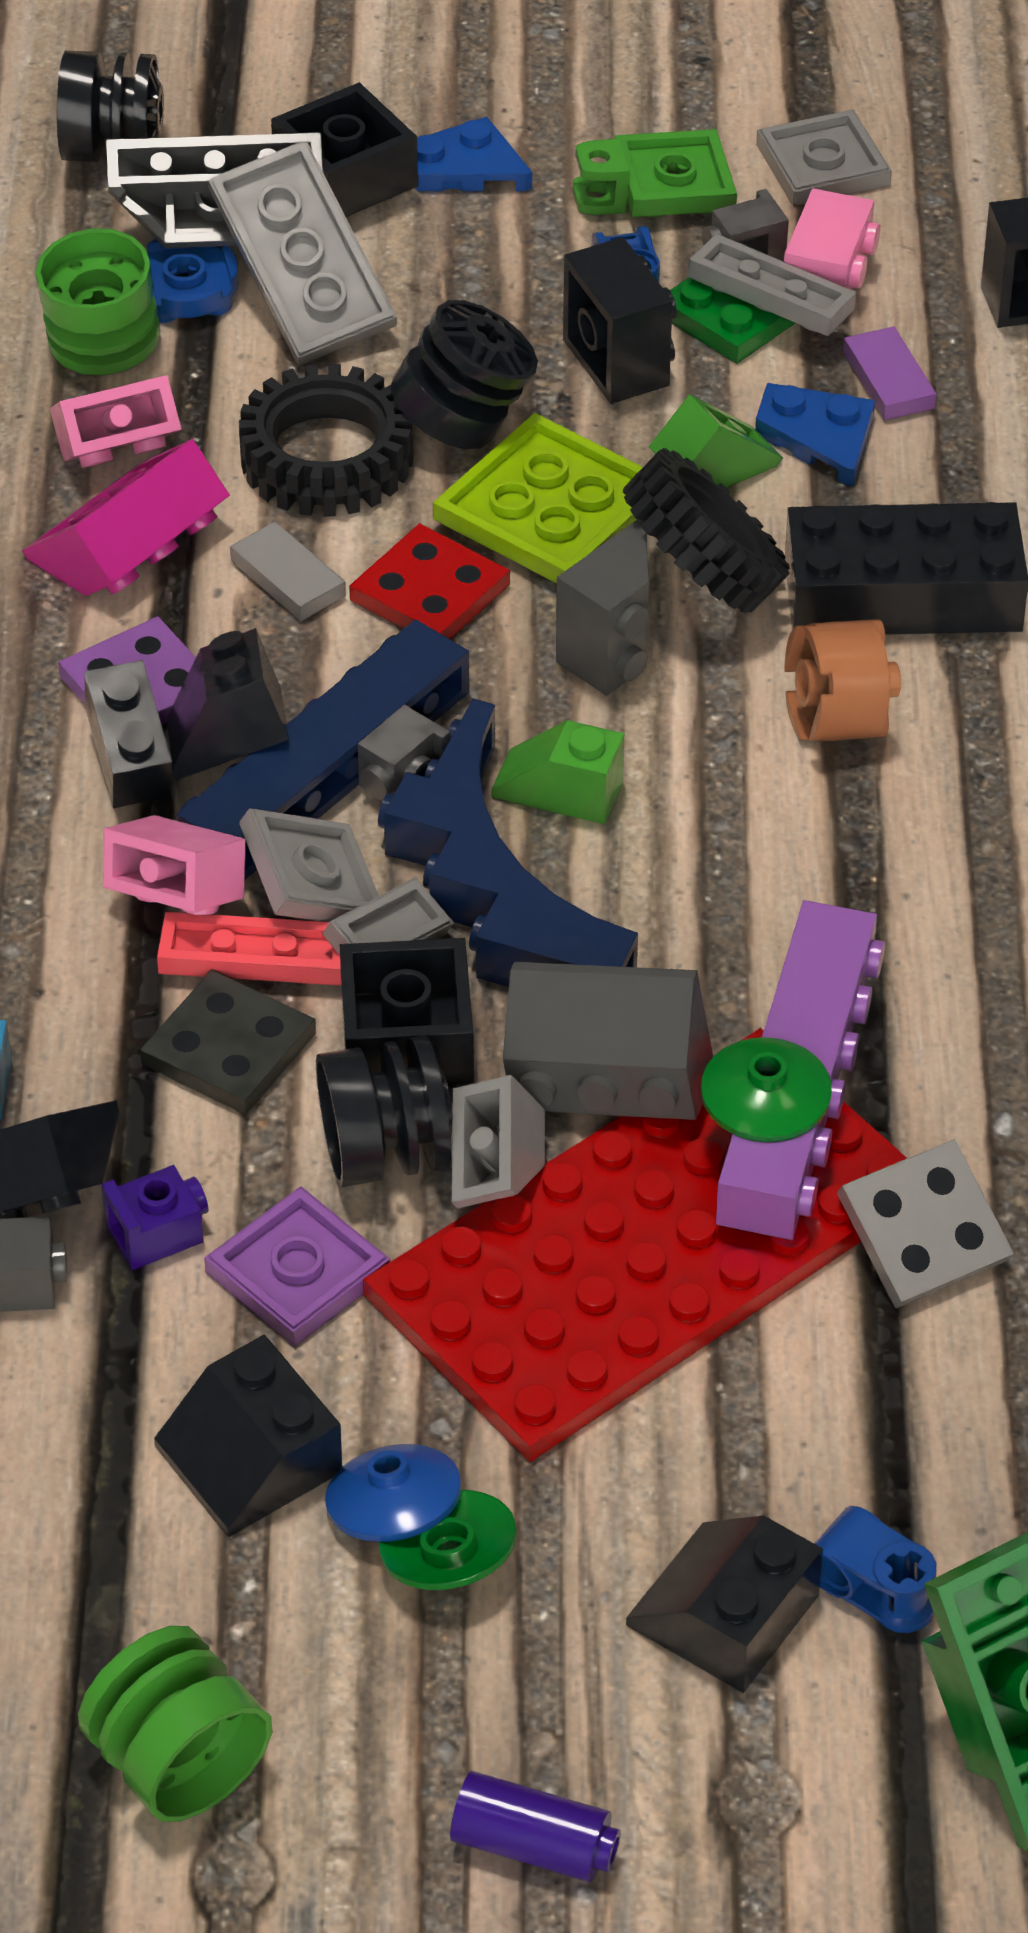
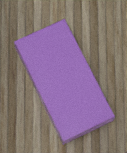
[843,326,937,420]

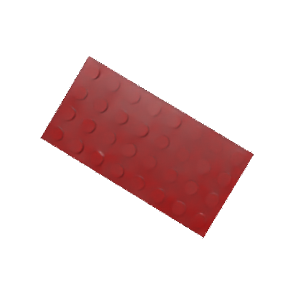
[363,1028,907,1462]

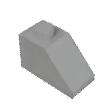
[452,1075,545,1208]

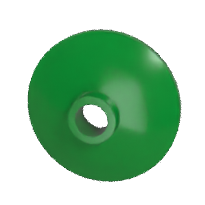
[701,1037,832,1142]
[379,1490,517,1590]

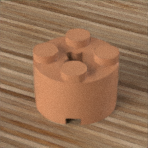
[784,619,901,742]

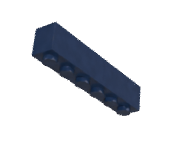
[176,619,470,880]

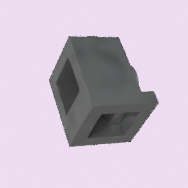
[702,189,789,262]
[357,705,450,800]

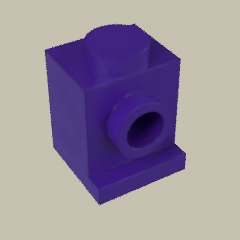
[101,1165,209,1271]

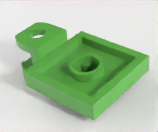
[572,129,737,217]

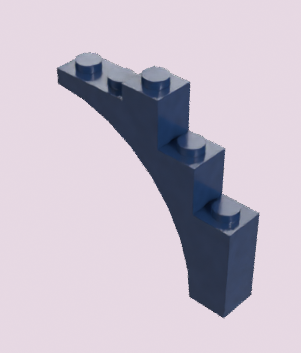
[378,698,638,987]

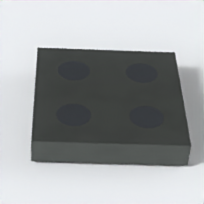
[140,969,316,1115]

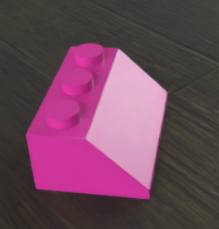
[22,438,230,596]

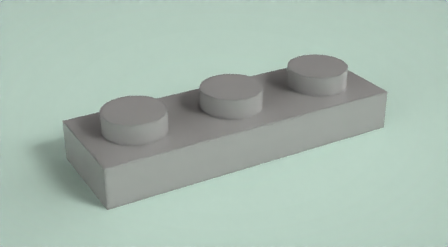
[687,234,857,336]

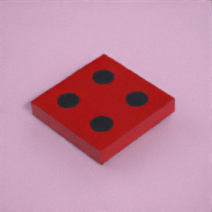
[349,523,510,639]

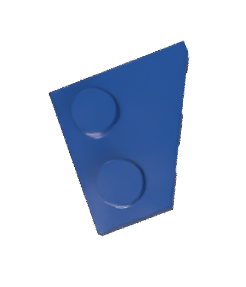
[415,117,532,191]
[755,383,875,486]

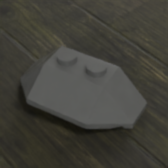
[106,133,323,248]

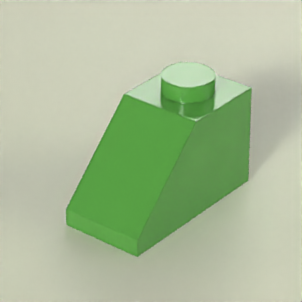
[648,394,783,488]
[491,720,625,824]

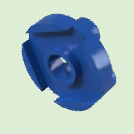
[147,239,239,323]

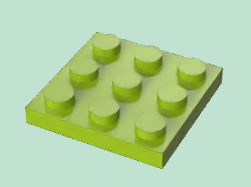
[433,413,643,583]

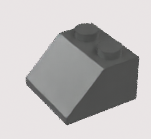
[556,519,649,696]

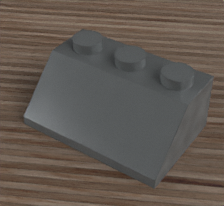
[503,962,713,1120]

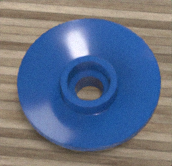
[325,1444,462,1542]

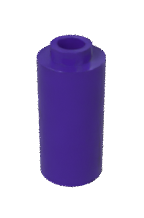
[450,1770,621,1883]

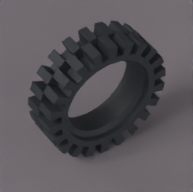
[239,364,413,517]
[623,448,790,613]

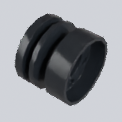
[57,50,164,162]
[390,300,538,449]
[316,1035,453,1187]

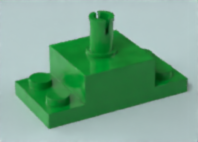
[921,1532,1028,1851]

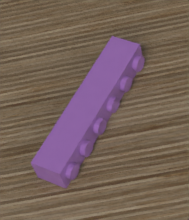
[716,900,885,1240]

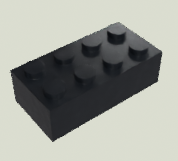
[785,502,1028,635]

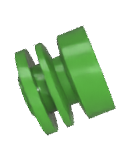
[35,228,161,376]
[78,1625,273,1822]

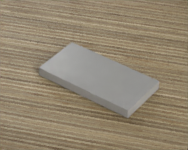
[208,140,397,366]

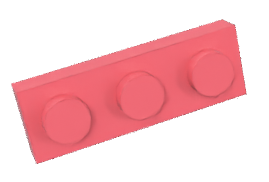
[157,912,341,986]

